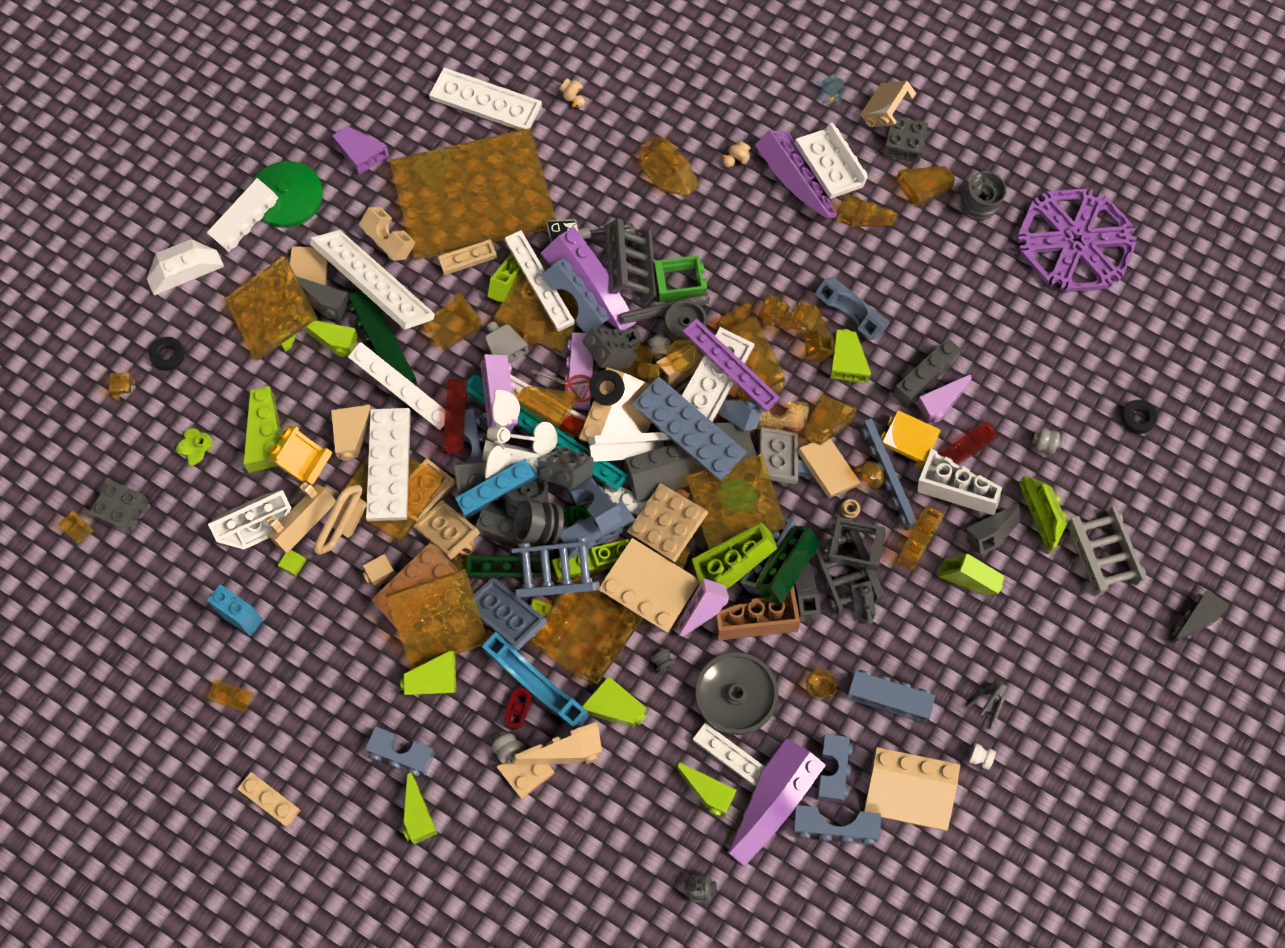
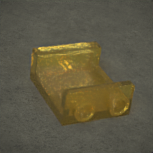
[422,292,482,351]

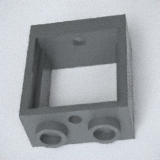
[826,518,886,571]

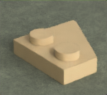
[497,763,555,800]

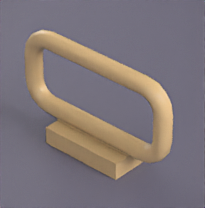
[314,485,368,555]

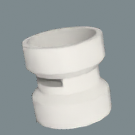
[969,743,996,770]

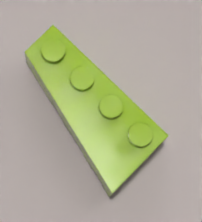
[244,386,281,473]
[692,523,777,590]

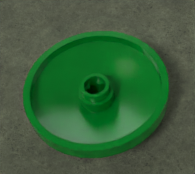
[251,161,323,228]

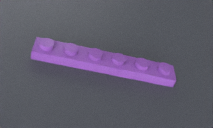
[683,319,780,413]

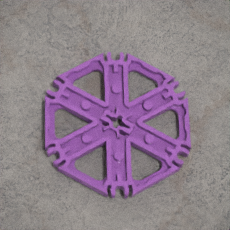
[1017,188,1137,292]

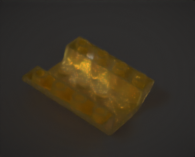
[530,575,644,685]

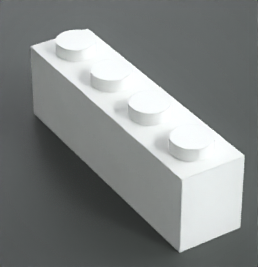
[207,178,278,252]

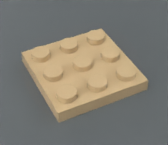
[627,483,708,562]

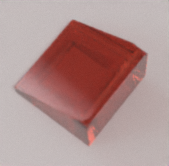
[558,415,585,439]

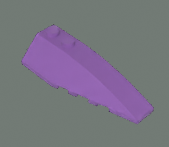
[755,130,837,218]
[541,227,636,333]
[728,738,825,866]

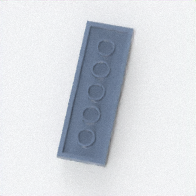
[632,376,747,482]

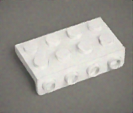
[794,123,867,199]

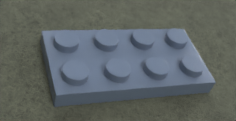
[464,577,547,650]

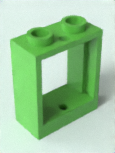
[654,255,707,302]

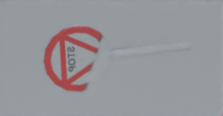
[532,370,592,403]

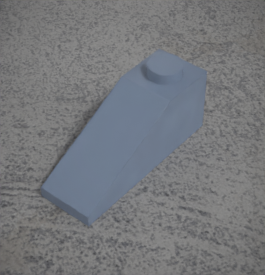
[718,398,763,431]

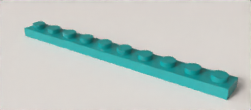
[462,374,628,493]

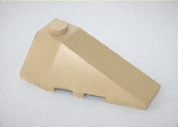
[512,722,602,765]

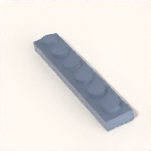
[861,418,917,531]

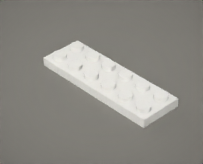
[429,68,542,133]
[682,327,755,422]
[366,408,411,521]

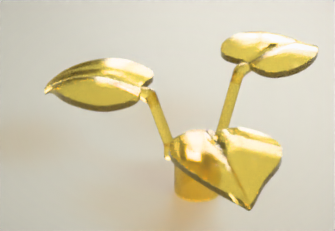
[629,340,695,383]

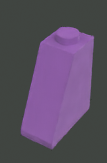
[332,126,389,175]

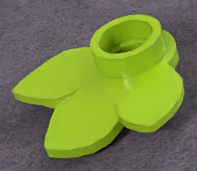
[176,428,213,466]

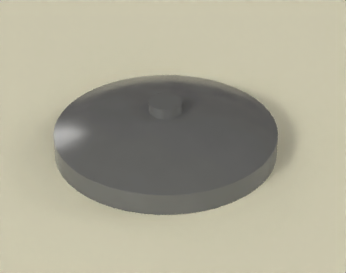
[695,652,778,735]

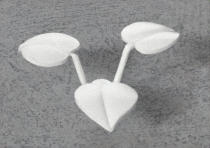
[485,390,557,481]

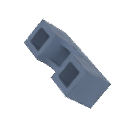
[365,726,435,777]
[817,734,853,803]

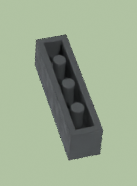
[893,338,962,408]

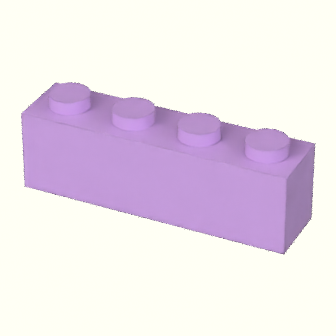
[564,333,594,411]
[481,354,518,432]

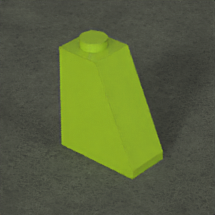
[830,329,871,384]
[938,553,1005,596]
[401,651,456,695]
[582,677,647,728]

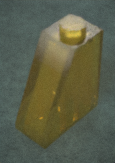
[896,166,955,208]
[518,386,580,429]
[803,394,857,445]

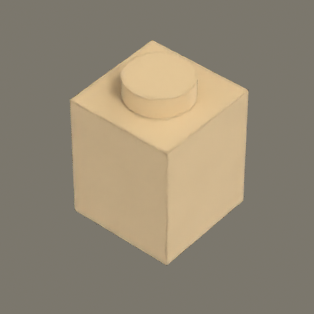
[363,554,396,588]

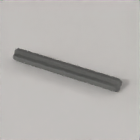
[620,293,710,324]

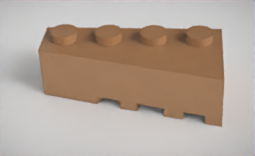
[715,585,800,641]

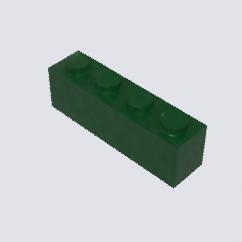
[755,526,820,604]
[466,555,550,577]

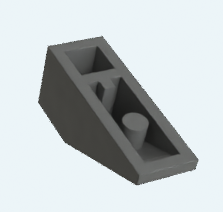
[294,276,349,321]

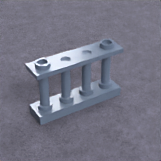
[511,537,600,598]

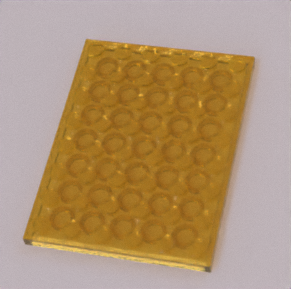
[389,128,556,261]

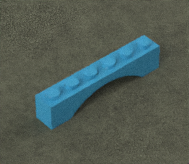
[482,632,589,730]

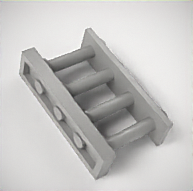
[1067,506,1146,597]

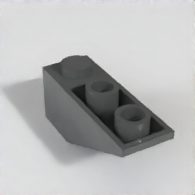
[966,504,1021,555]
[794,562,821,622]
[1171,590,1228,644]

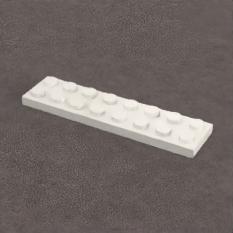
[310,230,435,330]

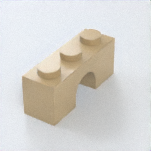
[359,207,416,261]

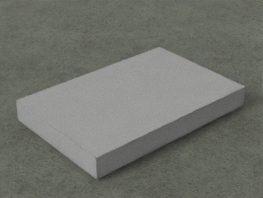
[758,427,798,484]

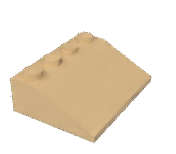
[579,367,651,446]
[599,538,699,633]
[864,747,960,831]

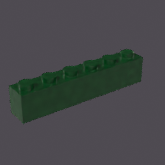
[348,290,418,387]

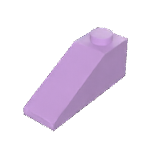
[916,375,972,424]
[677,578,729,637]

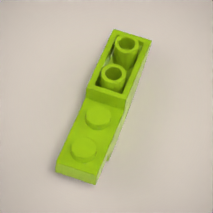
[551,539,629,581]

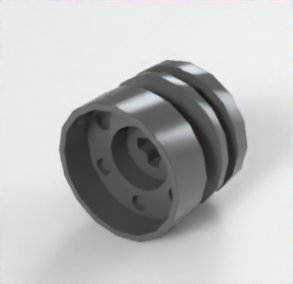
[961,171,1007,220]
[514,500,564,545]

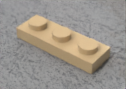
[438,239,497,275]
[237,772,301,827]

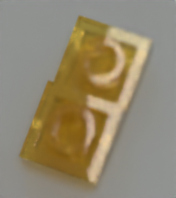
[716,302,752,332]
[206,679,254,713]

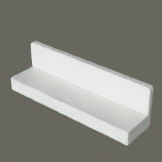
[589,432,670,462]

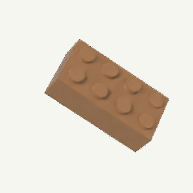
[371,543,463,631]

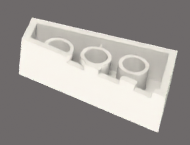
[918,448,1002,515]

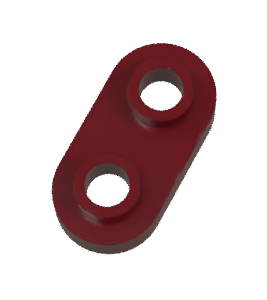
[504,688,532,729]

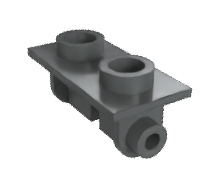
[851,580,876,624]

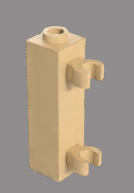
[265,481,336,553]

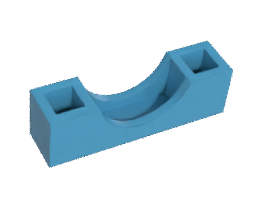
[455,458,538,517]

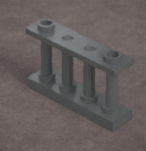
[605,218,657,304]
[812,530,885,616]

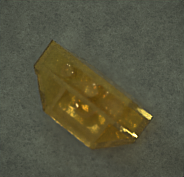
[638,136,700,197]

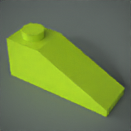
[488,253,523,303]
[299,318,358,357]
[677,762,737,817]
[403,773,438,845]

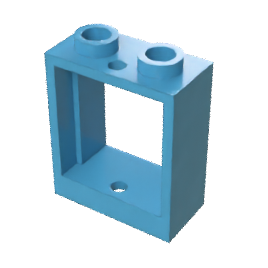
[207,585,263,636]

